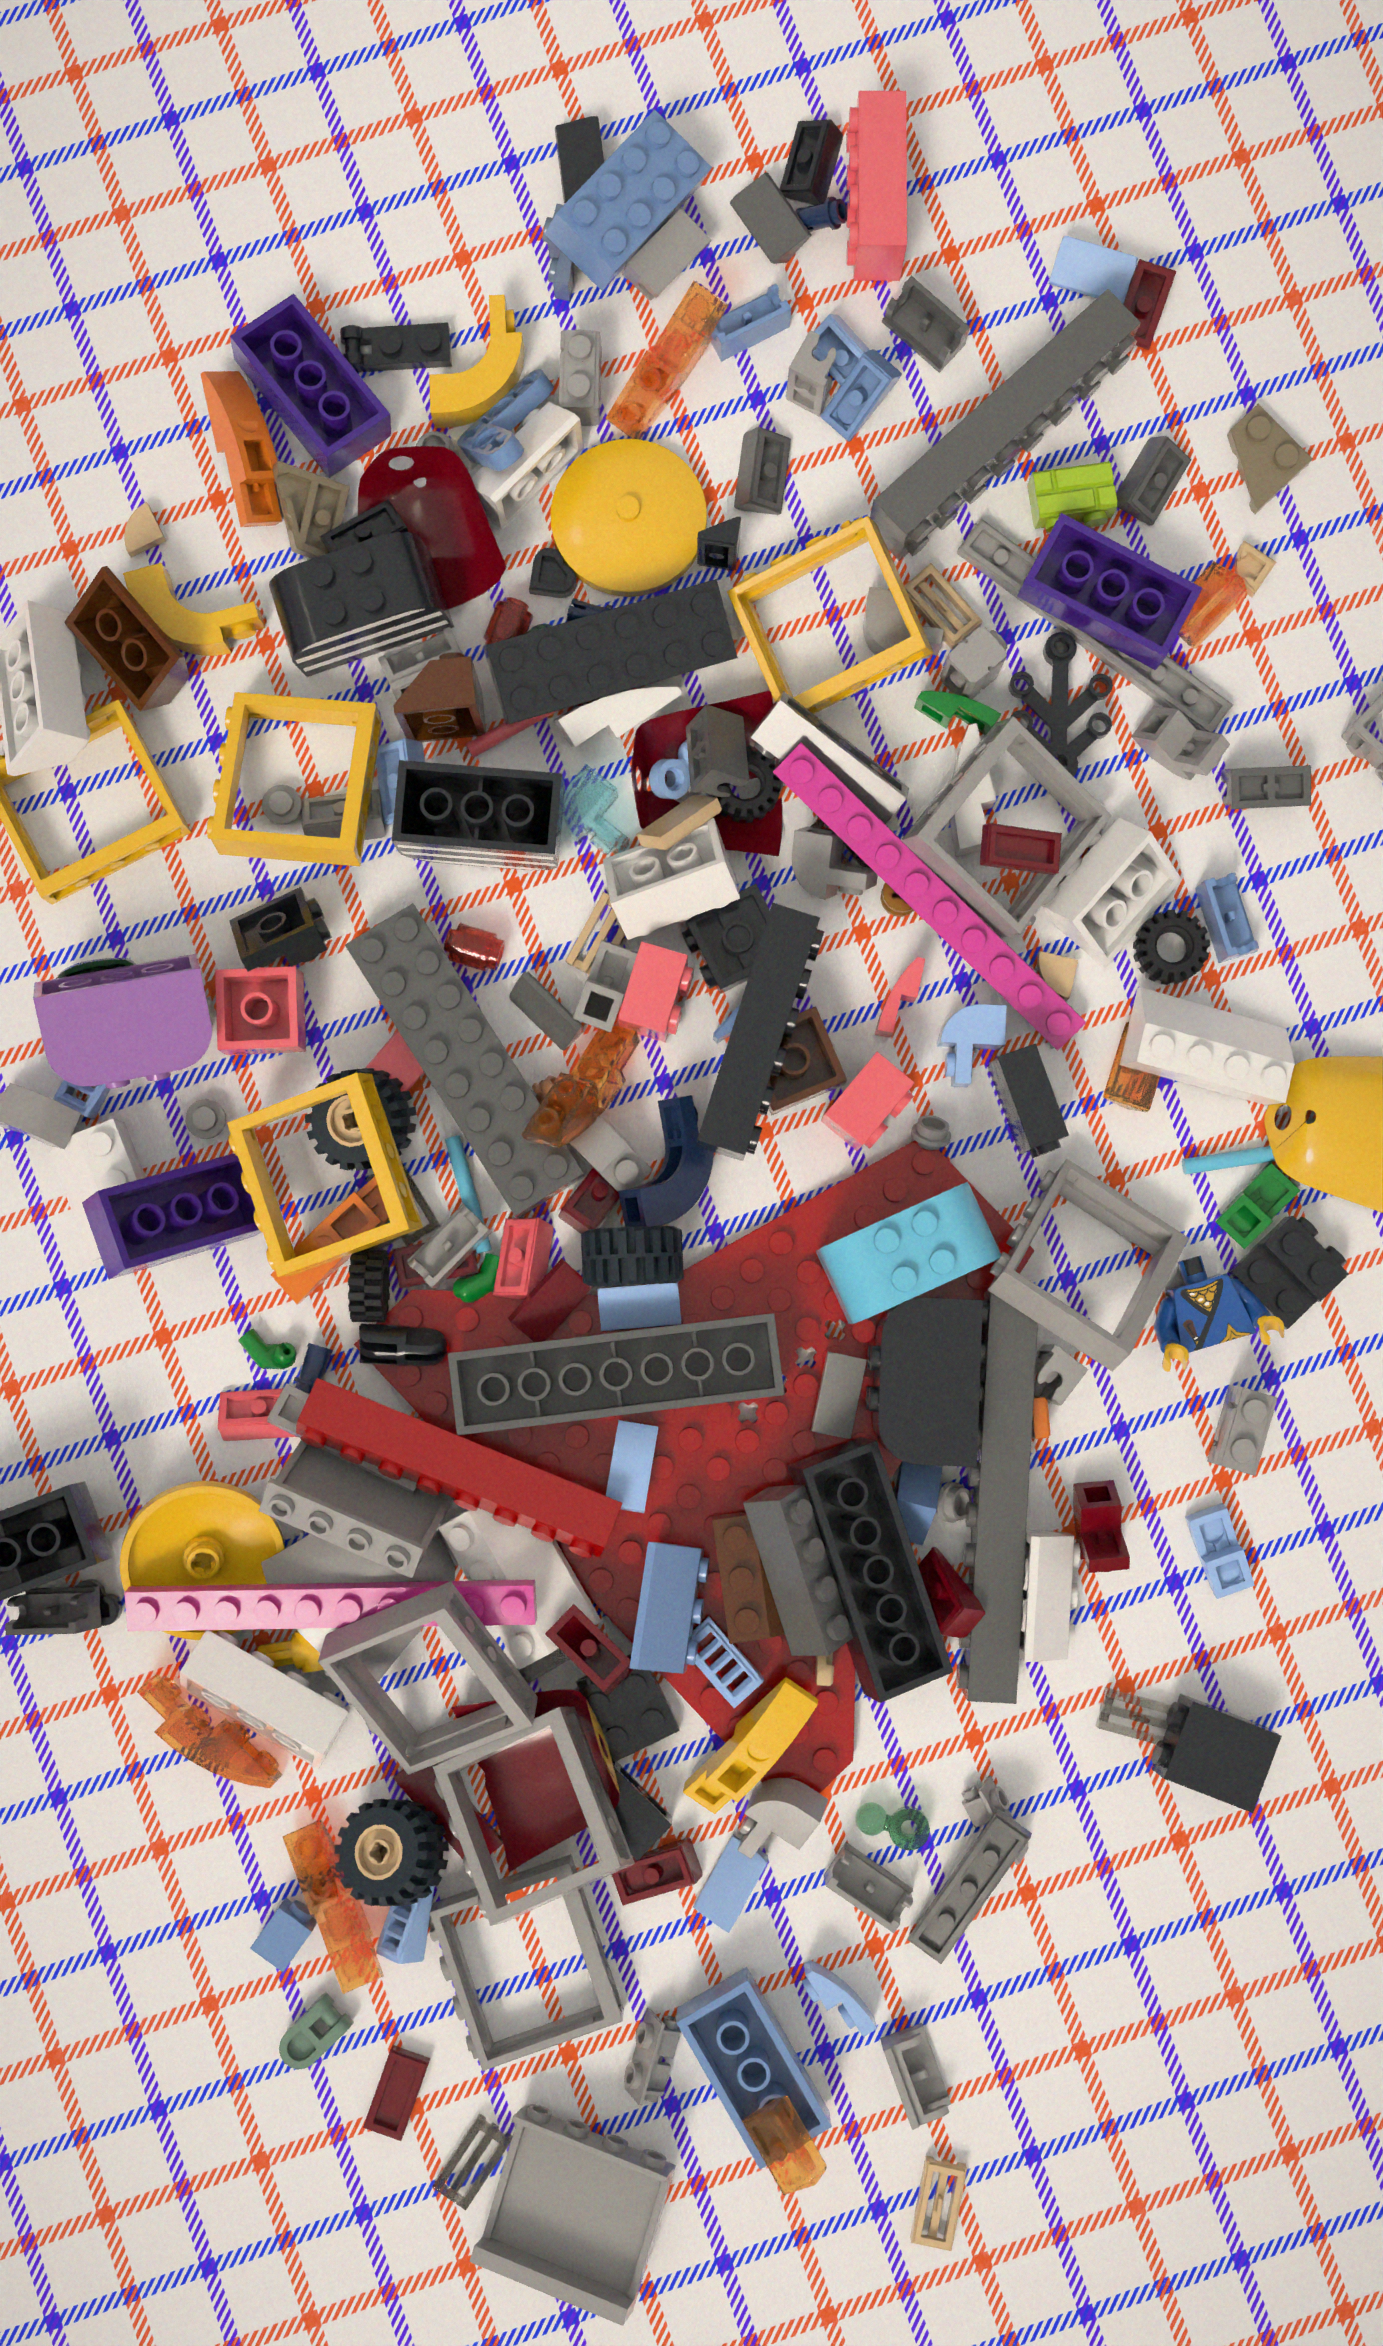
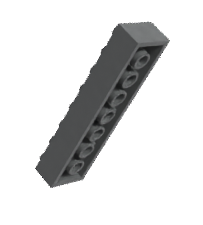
[870,289,1141,561]
[345,903,584,1218]
[448,1313,784,1435]

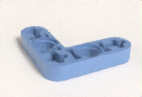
[457,369,554,471]

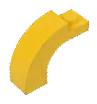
[429,295,525,428]
[123,563,265,656]

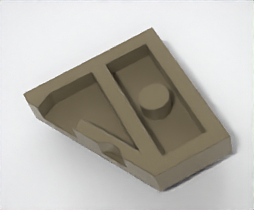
[1227,403,1313,514]
[273,461,350,559]

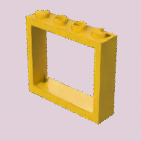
[727,516,934,714]
[207,692,382,866]
[0,699,192,905]
[227,1073,423,1277]

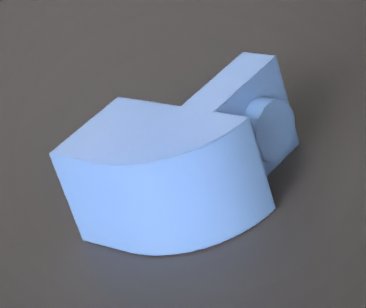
[937,1004,1007,1088]

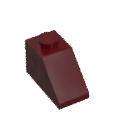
[545,1604,634,1696]

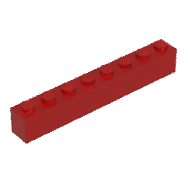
[296,1378,622,1558]

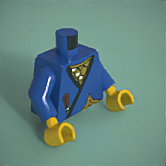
[1154,1255,1285,1372]

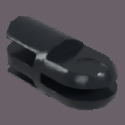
[359,1323,447,1366]

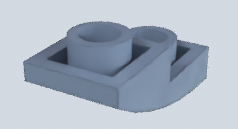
[543,203,574,302]

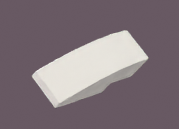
[554,687,683,747]
[950,723,996,857]

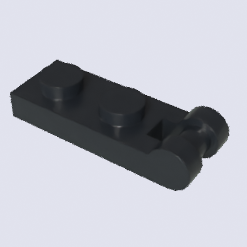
[340,322,452,373]

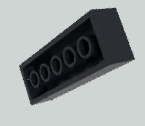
[483,579,738,724]
[697,903,825,1161]
[787,1437,953,1703]

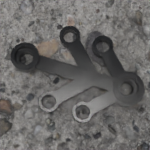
[1008,632,1113,777]

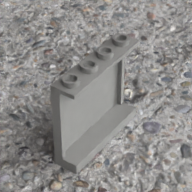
[259,1440,455,1578]
[470,2104,676,2326]

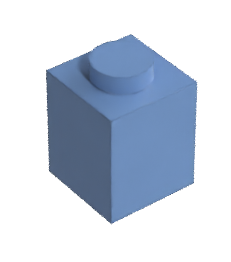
[250,1898,318,1972]

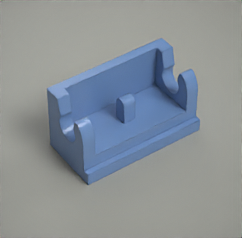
[703,284,791,362]
[1195,872,1259,963]

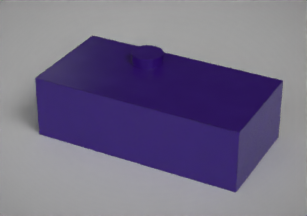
[230,293,391,478]
[1017,513,1202,670]
[82,1154,261,1280]

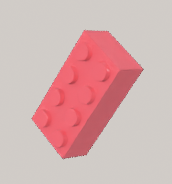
[846,91,907,281]

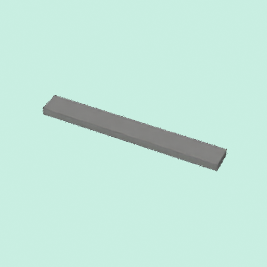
[957,519,1233,732]

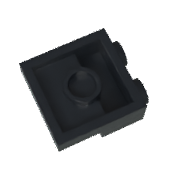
[681,884,770,994]
[229,887,332,972]
[1228,1216,1349,1329]
[573,1654,680,1763]

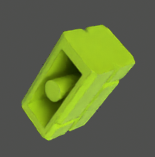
[1028,461,1117,533]

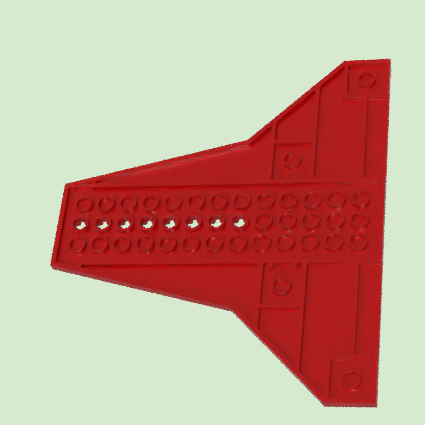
[354,1140,1035,1793]

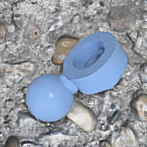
[649,740,690,799]

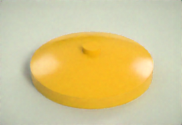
[550,439,707,597]
[120,1481,285,1640]

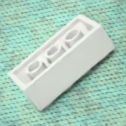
[0,600,90,776]
[1119,987,1294,1105]
[439,1508,601,1670]
[180,1630,349,1769]

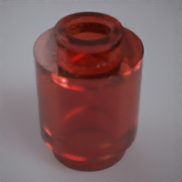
[483,597,533,646]
[444,923,505,972]

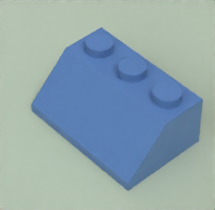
[629,1542,710,1674]

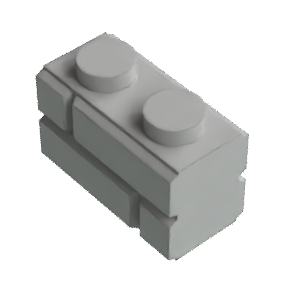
[559,330,602,426]
[940,626,1007,699]
[1207,1385,1278,1476]

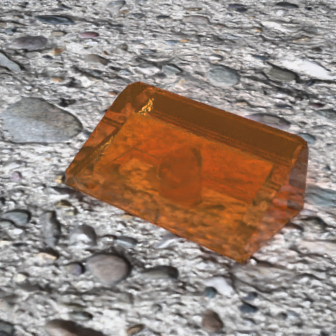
[1178,561,1247,649]
[1103,1022,1160,1112]
[742,2095,827,2195]

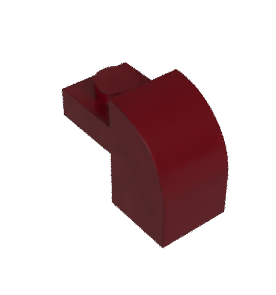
[1073,1480,1130,1573]

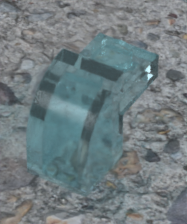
[563,764,629,855]

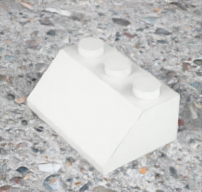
[469,402,584,530]
[1041,817,1182,968]
[603,818,740,940]
[49,1118,146,1262]
[1019,1530,1080,1662]

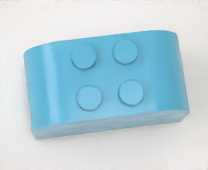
[816,1182,1001,1324]

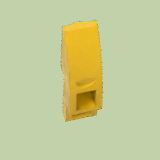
[683,1677,818,1814]

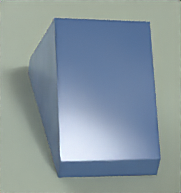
[894,1461,942,1545]

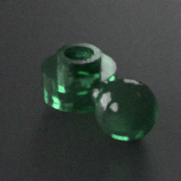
[855,1802,930,1850]

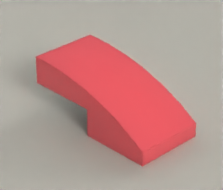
[875,957,925,1038]

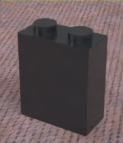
[987,1043,1069,1158]
[1152,1693,1282,1813]

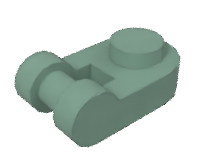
[279,1992,354,2070]

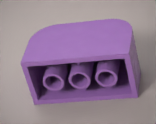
[33,954,212,1089]

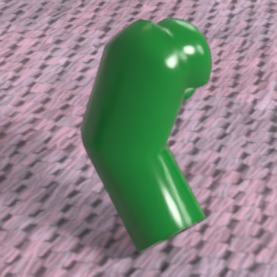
[453,1253,500,1303]
[238,1328,297,1370]

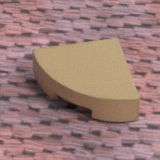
[124,502,166,558]
[1234,541,1276,598]
[1037,951,1078,1000]
[814,1653,834,1686]

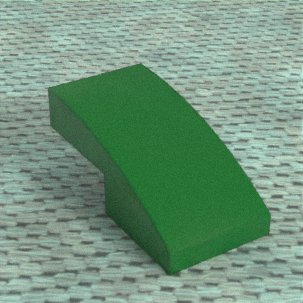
[914,691,1001,735]
[1215,1162,1301,1249]

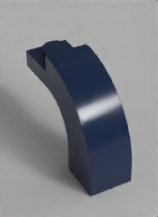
[618,1095,714,1227]

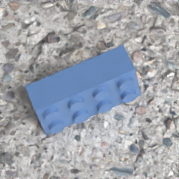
[545,109,712,291]
[676,1967,832,2170]

